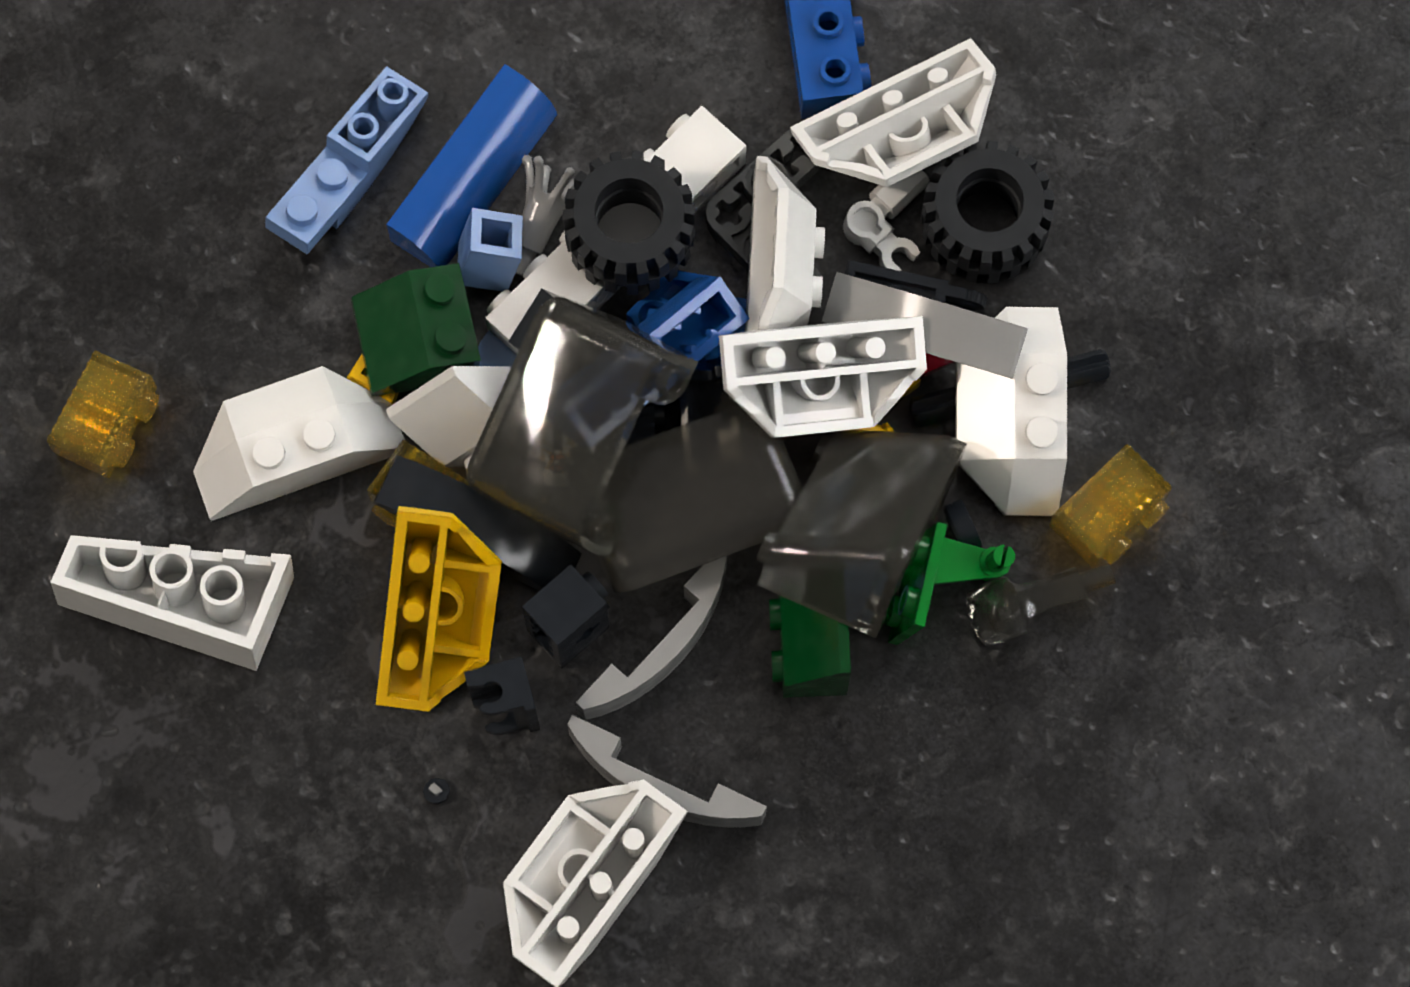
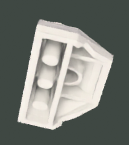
[790,38,996,187]
[745,156,825,332]
[956,307,1067,516]
[719,316,927,438]
[193,366,408,521]
[503,779,688,987]

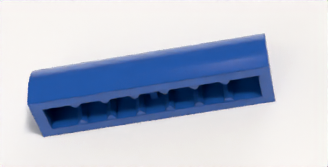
[386,64,557,267]
[541,276,750,448]

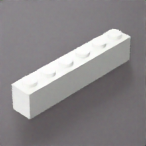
[485,106,746,375]

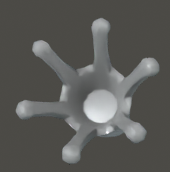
[516,155,575,276]

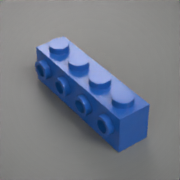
[784,0,871,119]

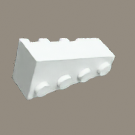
[50,535,294,671]

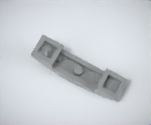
[822,272,1028,379]
[576,548,727,720]
[567,715,767,827]

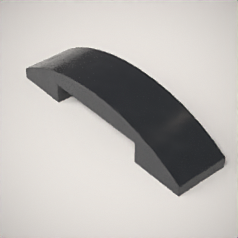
[373,455,582,591]

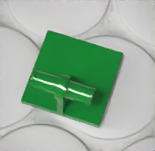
[885,522,1015,645]

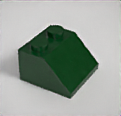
[351,263,481,396]
[769,567,851,698]

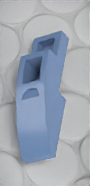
[265,66,428,254]

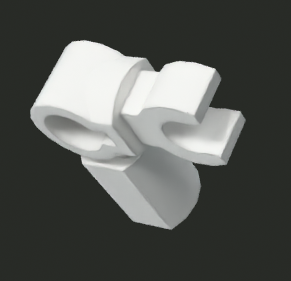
[843,170,930,271]

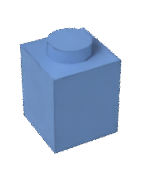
[458,208,523,292]

